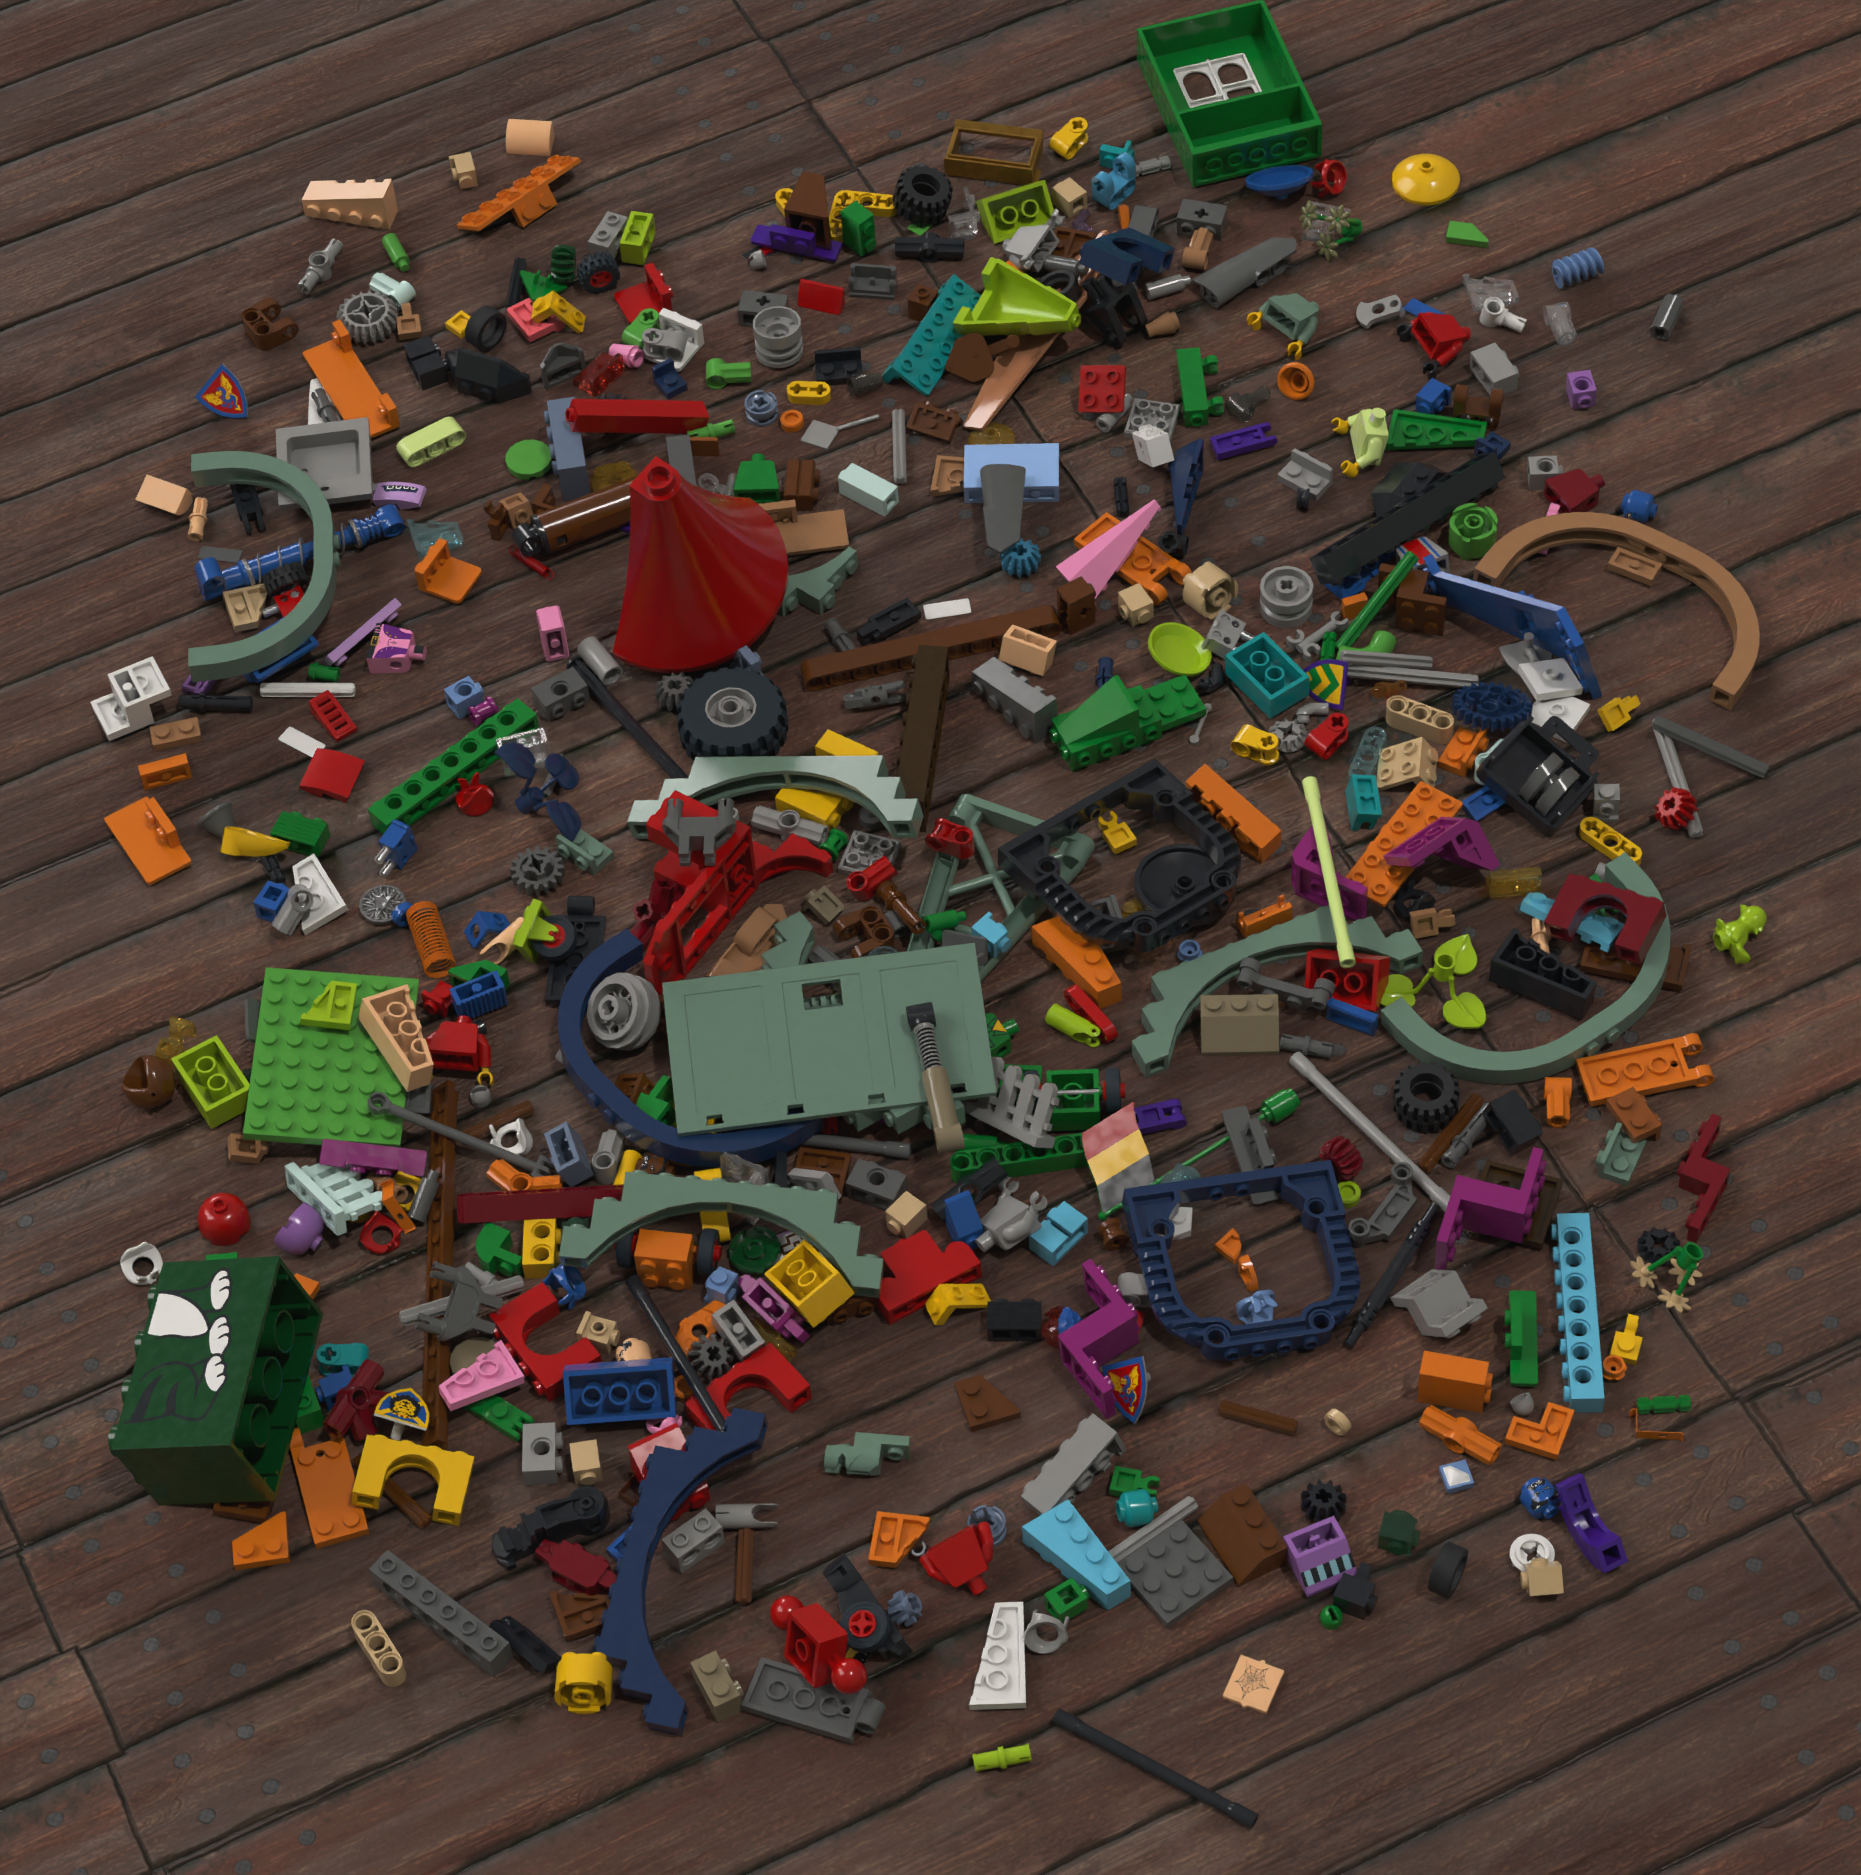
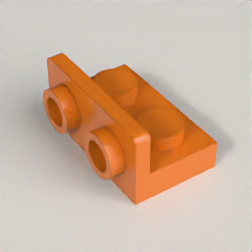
[1437,726,1489,778]

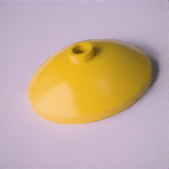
[1392,154,1460,206]

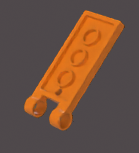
[1074,512,1192,605]
[1576,1033,1715,1107]
[290,1427,370,1549]

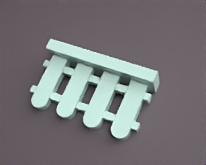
[284,1162,384,1236]

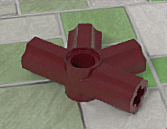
[630,878,685,950]
[322,1359,389,1441]

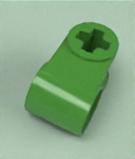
[621,308,661,350]

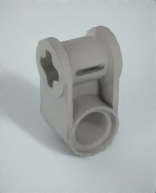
[642,328,688,362]
[1117,1272,1151,1308]

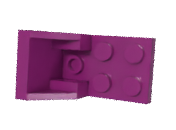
[1383,817,1500,871]
[1291,822,1368,921]

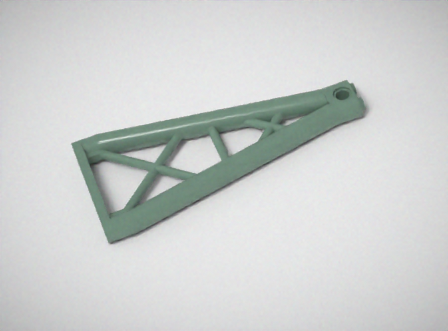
[907,794,1095,982]

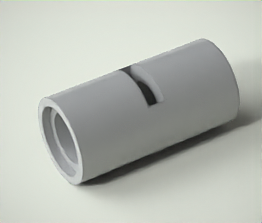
[577,636,623,686]

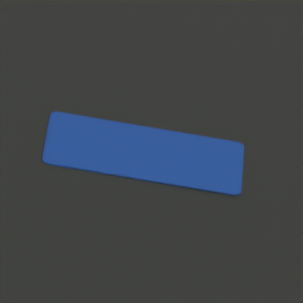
[1404,298,1444,316]

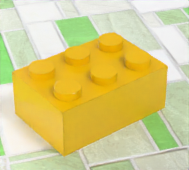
[764,1240,854,1328]

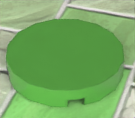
[506,440,552,480]

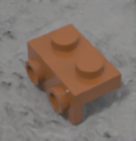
[1606,1087,1662,1143]

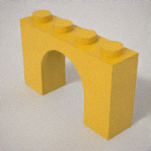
[775,729,878,835]
[351,1434,474,1526]

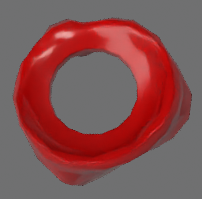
[1311,159,1347,199]
[456,772,494,816]
[360,1211,403,1255]

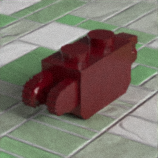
[535,1539,618,1596]

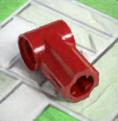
[846,856,898,902]

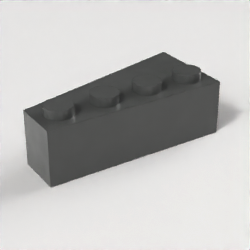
[972,657,1058,744]

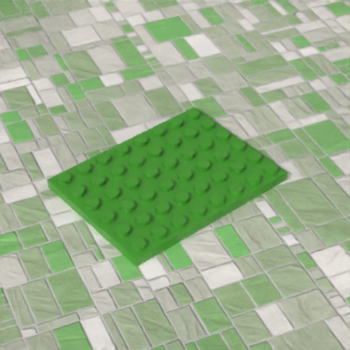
[243,967,419,1148]

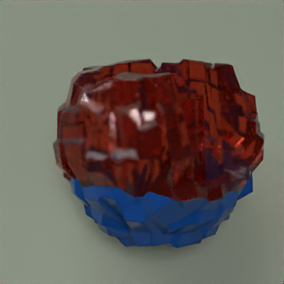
[1041,1305,1082,1349]

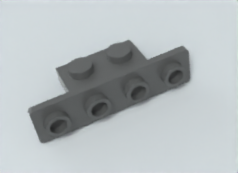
[1221,1106,1278,1206]

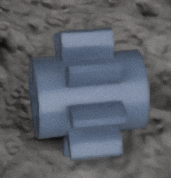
[888,1590,922,1627]

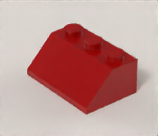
[1305,949,1390,1011]

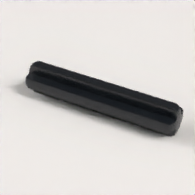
[506,257,527,309]

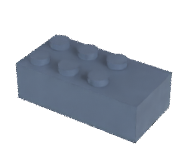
[544,397,590,501]

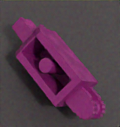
[738,1274,810,1343]

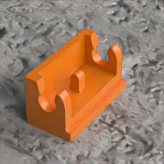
[1235,895,1293,939]

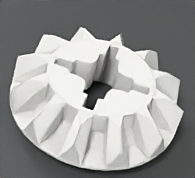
[1509,1534,1555,1572]

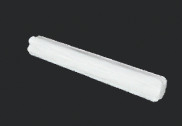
[260,682,356,697]

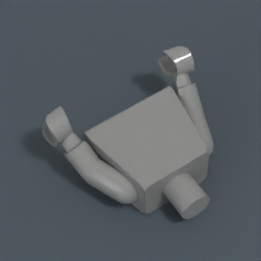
[1002,209,1066,273]
[975,1177,1047,1252]

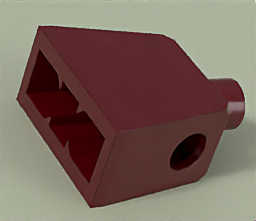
[1544,469,1605,514]

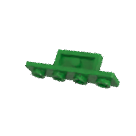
[1504,1290,1538,1387]

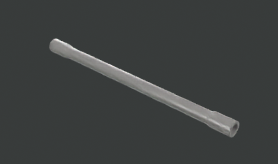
[1289,1051,1450,1212]

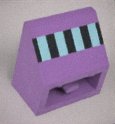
[1283,1516,1357,1598]

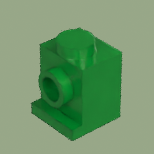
[1044,1577,1089,1624]

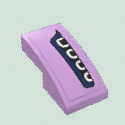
[372,482,427,510]

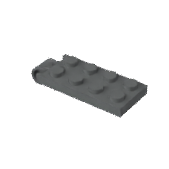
[741,1657,886,1744]

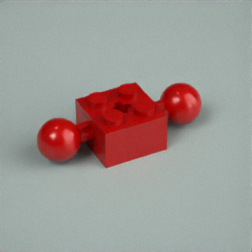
[770,1595,867,1695]

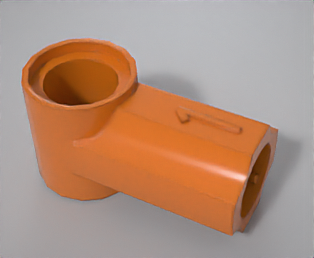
[1544,1077,1572,1128]

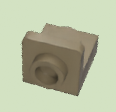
[801,885,845,925]

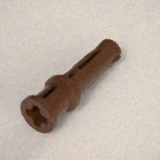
[876,881,926,935]

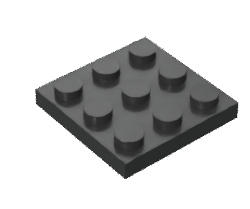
[1117,1519,1233,1628]

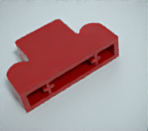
[877,1230,982,1325]

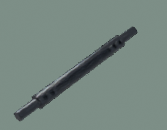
[1343,1203,1440,1350]

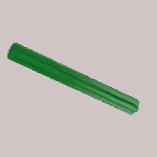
[1335,551,1419,649]

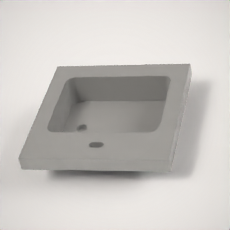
[276,417,374,511]

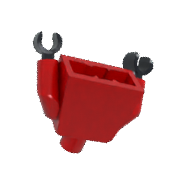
[1397,312,1471,380]
[911,1508,994,1596]

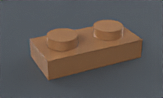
[1607,547,1662,586]
[149,717,202,751]

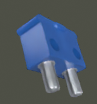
[374,819,418,877]

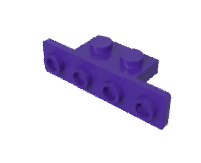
[751,224,842,262]

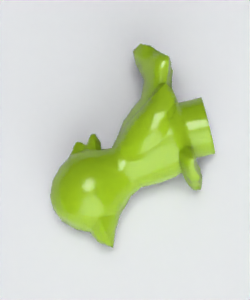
[1713,905,1767,964]

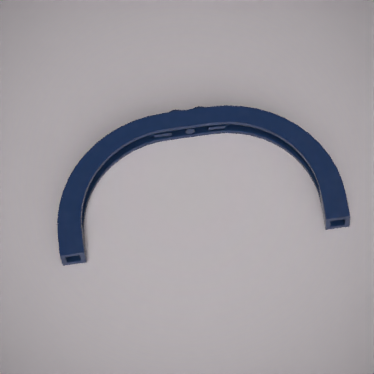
[558,928,823,1168]

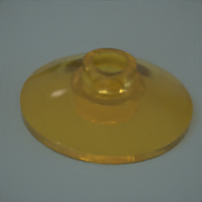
[968,422,1015,445]

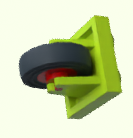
[513,899,578,964]

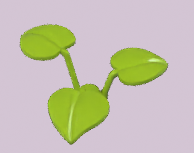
[1380,934,1486,1029]

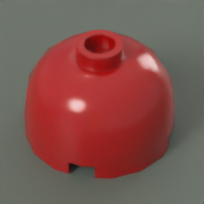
[197,1192,251,1246]

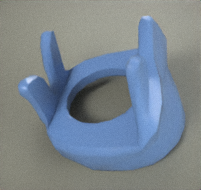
[1236,1289,1278,1324]

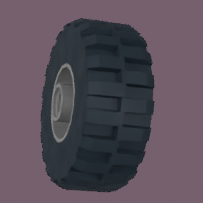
[676,667,788,760]

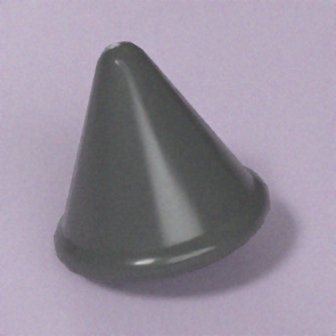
[197,801,235,839]

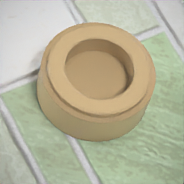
[1324,1409,1351,1436]

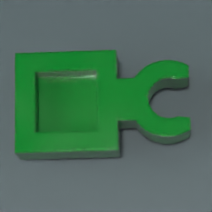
[1109,1466,1160,1499]

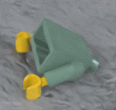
[1247,293,1319,360]

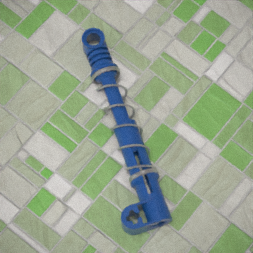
[194,504,406,602]

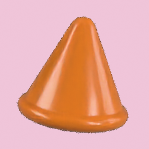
[1277,362,1315,400]

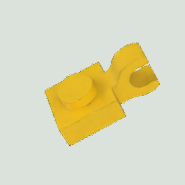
[1597,695,1641,732]
[1610,1314,1643,1366]

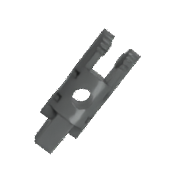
[843,680,906,710]

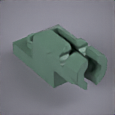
[824,1432,911,1476]

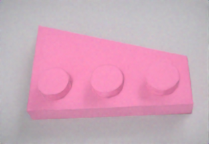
[439,1340,524,1411]

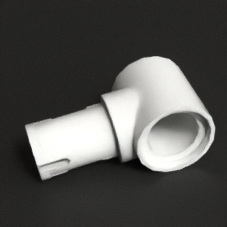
[1480,297,1527,333]

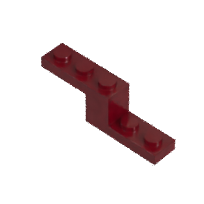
[1676,1113,1730,1243]

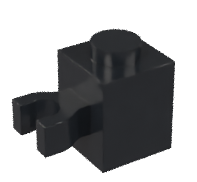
[1333,1562,1378,1620]

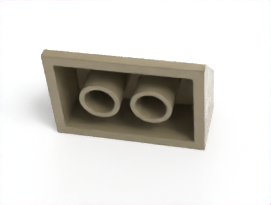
[1200,994,1279,1056]

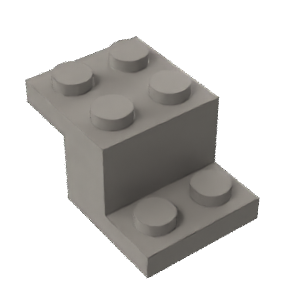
[1390,1269,1488,1338]

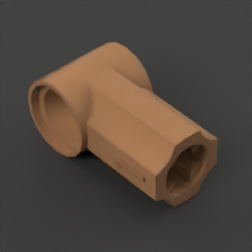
[1182,227,1213,271]

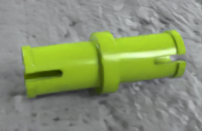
[973,1743,1032,1772]

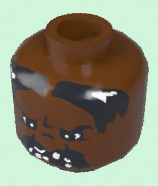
[635,1153,675,1175]

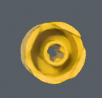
[554,1652,613,1714]

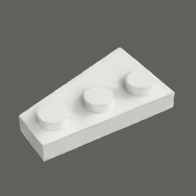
[292,854,349,936]

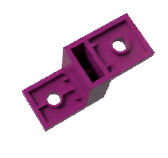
[1435,1147,1547,1270]
[1058,1258,1140,1420]

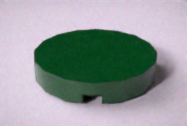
[729,1226,782,1277]

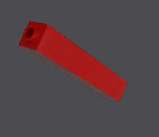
[565,399,709,434]

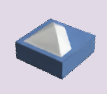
[1439,1460,1474,1494]

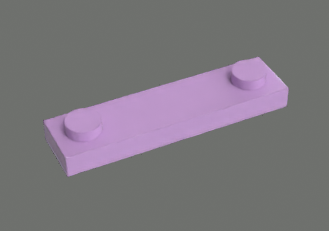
[321,598,401,667]

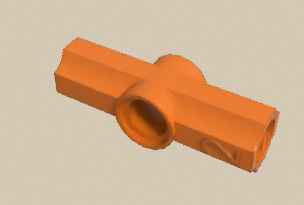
[1419,1405,1502,1466]

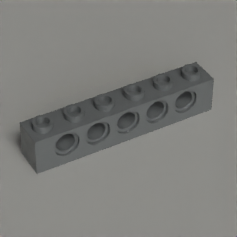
[369,1550,513,1678]

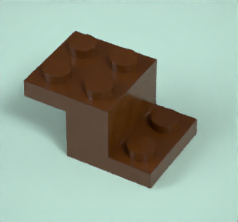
[1378,563,1447,636]

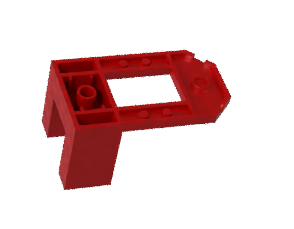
[643,790,758,996]

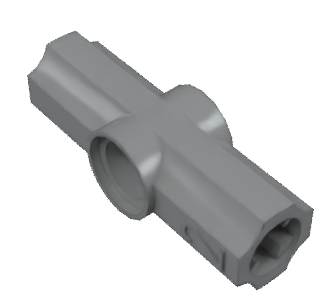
[751,805,829,846]

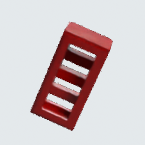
[309,690,357,742]

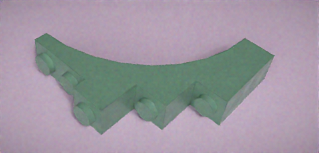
[777,547,858,617]

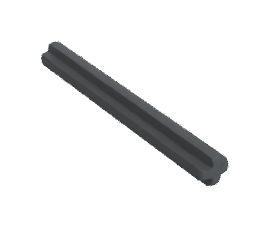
[1652,715,1769,778]

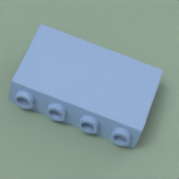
[964,443,1059,503]

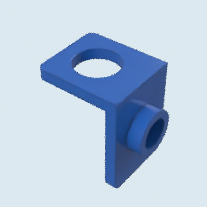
[464,911,510,948]

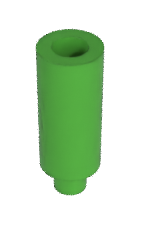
[382,233,410,272]

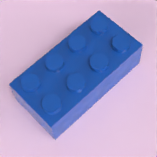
[563,1357,677,1425]

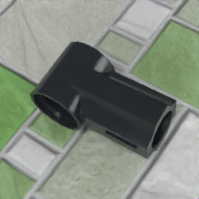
[1158,531,1189,557]

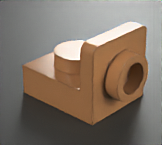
[499,492,533,529]

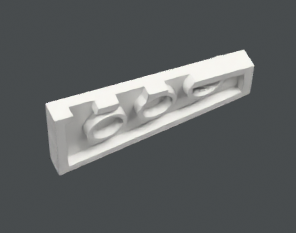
[969,1602,1026,1710]

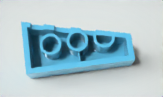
[1022,1499,1131,1611]

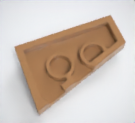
[930,455,964,497]

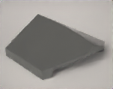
[540,342,587,390]

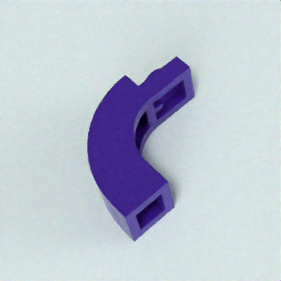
[1555,1473,1628,1573]

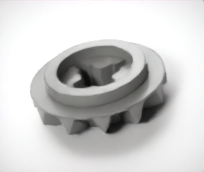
[1269,718,1308,752]

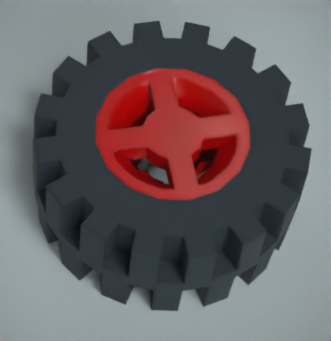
[577,252,620,294]

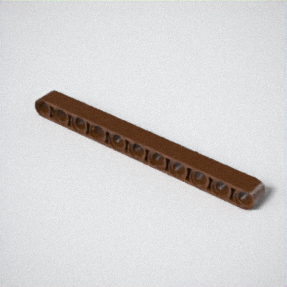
[800,605,1062,691]

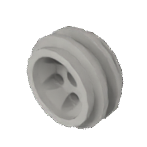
[587,973,661,1051]

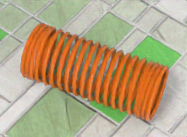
[406,901,456,978]

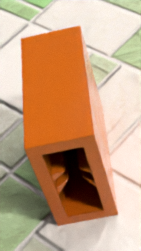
[1417,1351,1493,1413]

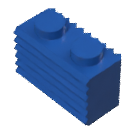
[449,970,508,1019]

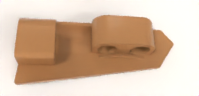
[704,904,787,977]

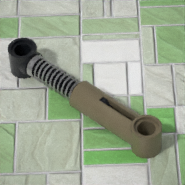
[906,1002,965,1153]

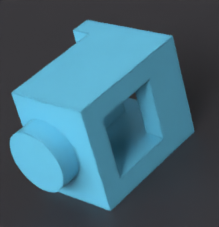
[971,912,1012,958]

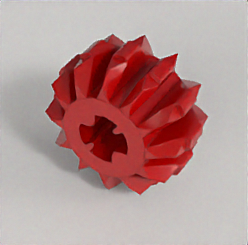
[1654,787,1698,831]

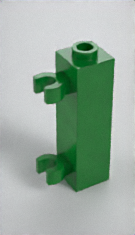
[1176,347,1224,427]

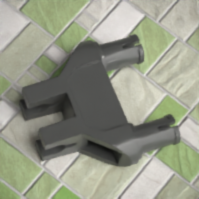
[662,798,737,866]
[414,1261,503,1342]

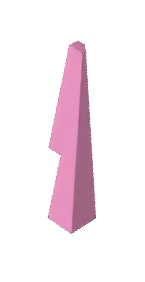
[1056,499,1162,604]

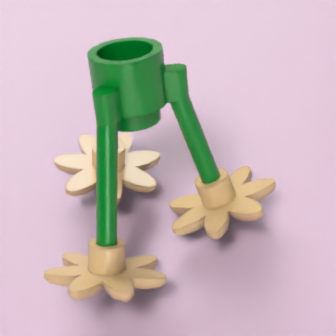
[1630,1242,1704,1313]

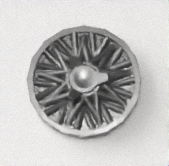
[359,885,406,925]

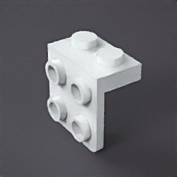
[644,308,704,372]

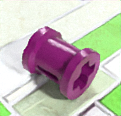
[467,696,499,726]

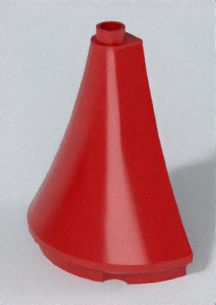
[613,456,789,674]

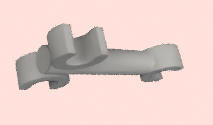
[1286,611,1348,663]

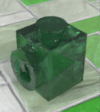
[1378,1510,1421,1556]

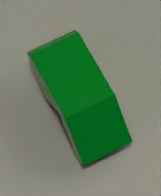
[448,960,510,990]

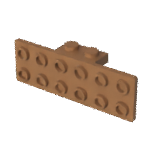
[758,500,849,556]

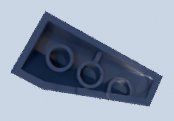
[1167,438,1204,535]

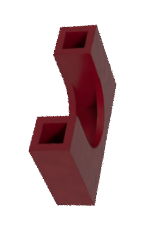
[1544,873,1667,965]

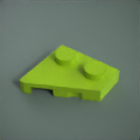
[300,981,357,1030]

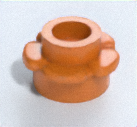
[1602,1355,1627,1381]

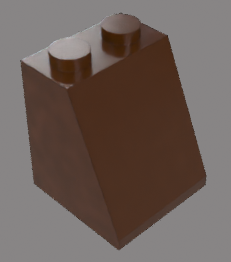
[784,171,832,250]

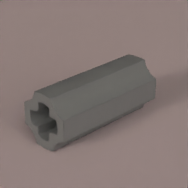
[1650,293,1683,341]

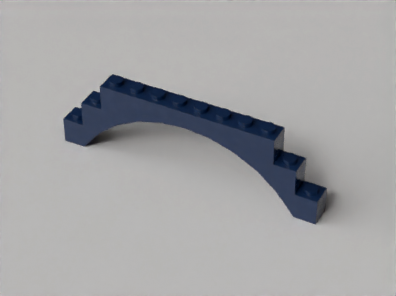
[593,1407,769,1737]

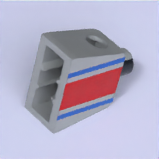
[1395,537,1450,573]

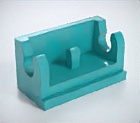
[1345,774,1382,831]

